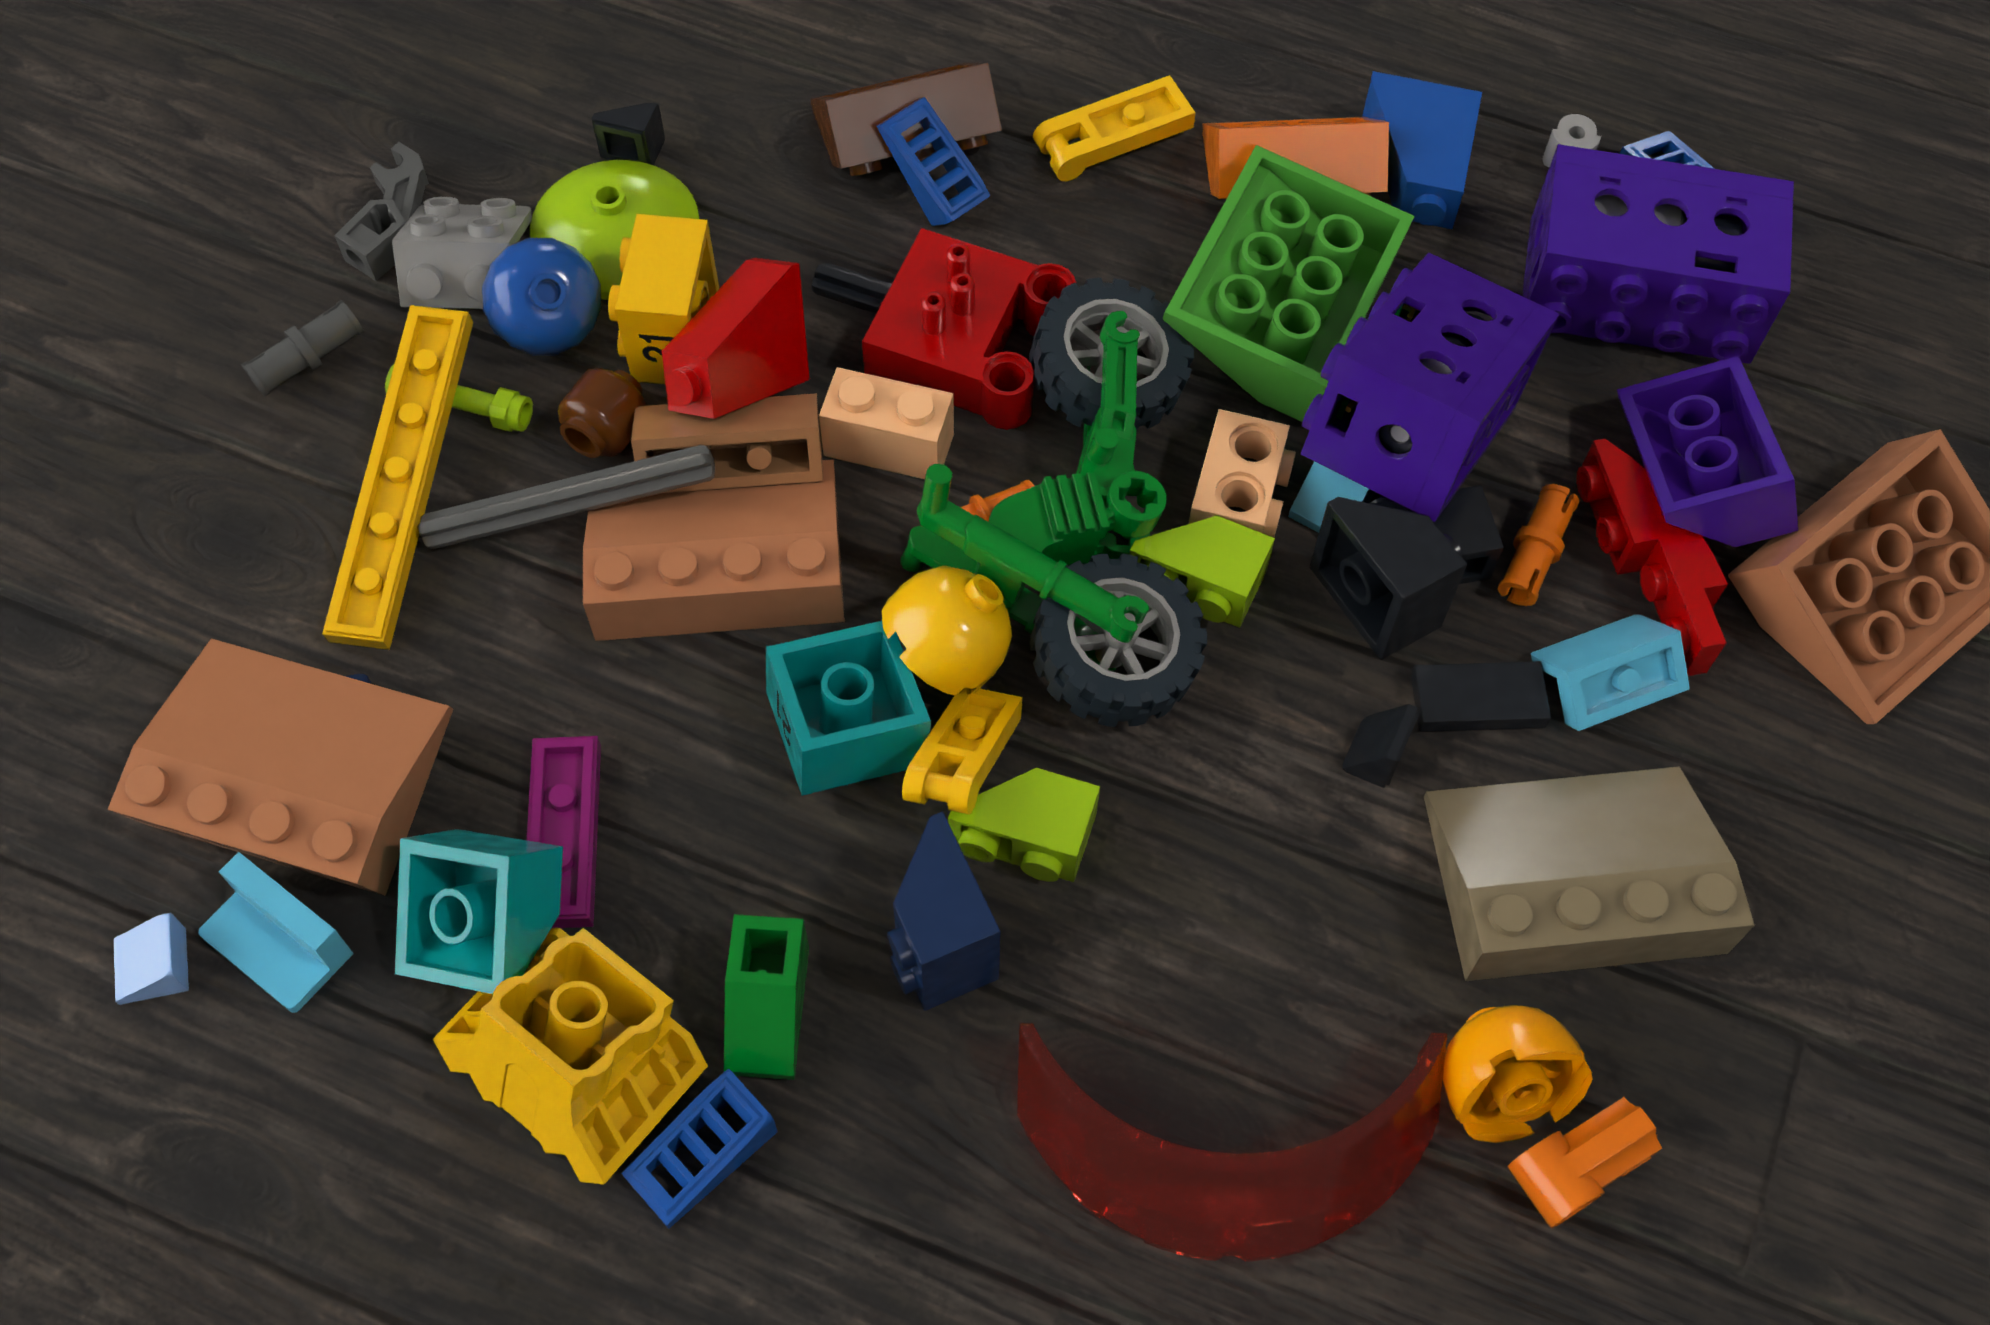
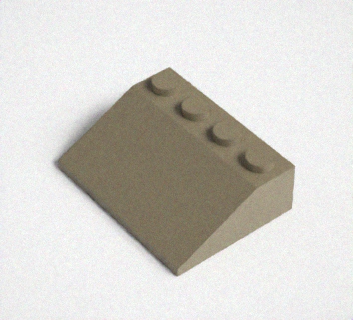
[1424,766,1755,981]

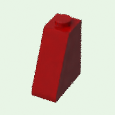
[662,258,810,419]

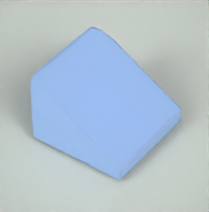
[114,913,189,1005]

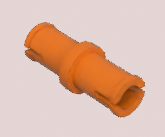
[1498,484,1579,606]

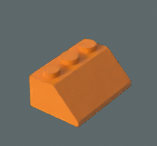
[1202,117,1389,199]

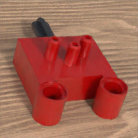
[812,228,1076,430]

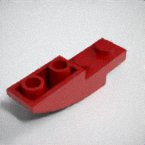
[1576,439,1728,676]

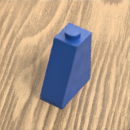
[1362,71,1482,229]

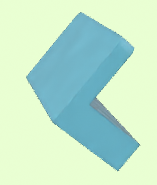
[1531,614,1690,731]
[198,852,354,1013]

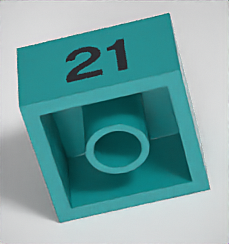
[766,621,931,796]

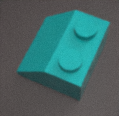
[395,829,563,994]

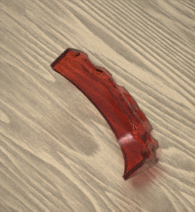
[1017,1023,1447,1261]

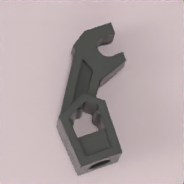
[334,142,429,281]

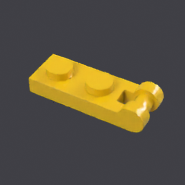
[1033,75,1196,182]
[902,688,1023,815]

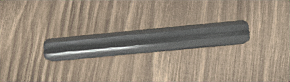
[418,445,716,549]

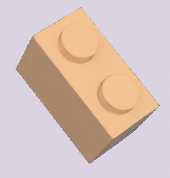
[819,367,954,479]

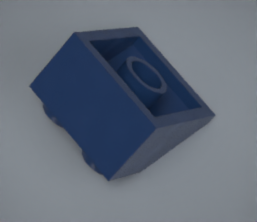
[887,811,1000,1011]

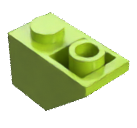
[1129,515,1275,628]
[948,768,1100,882]

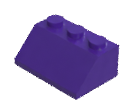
[1617,356,1798,547]

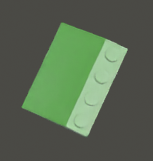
[1163,145,1415,422]

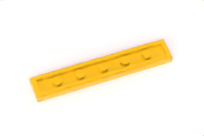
[322,305,473,650]

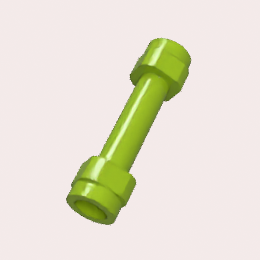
[385,364,533,432]

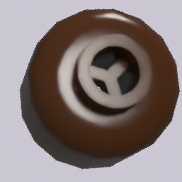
[558,368,647,458]

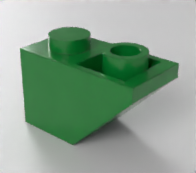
[724,914,809,1080]

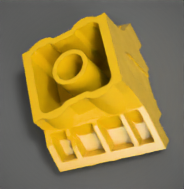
[433,928,708,1185]

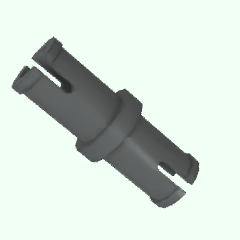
[241,300,364,397]

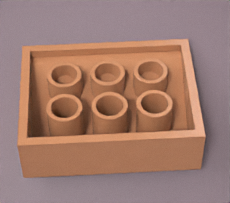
[1728,429,1990,724]
[583,459,845,641]
[108,638,453,896]

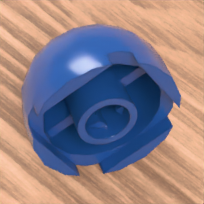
[482,238,602,356]

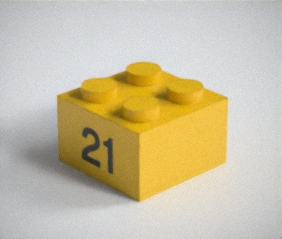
[608,214,719,384]

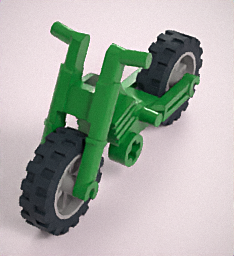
[900,278,1207,727]

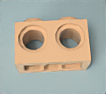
[1189,409,1296,537]

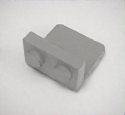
[392,197,532,309]

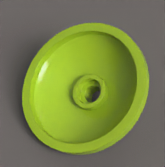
[530,160,700,300]

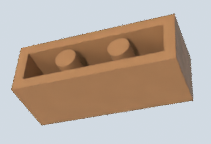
[631,393,823,493]

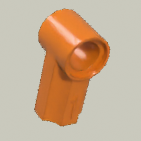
[1507,1097,1662,1229]

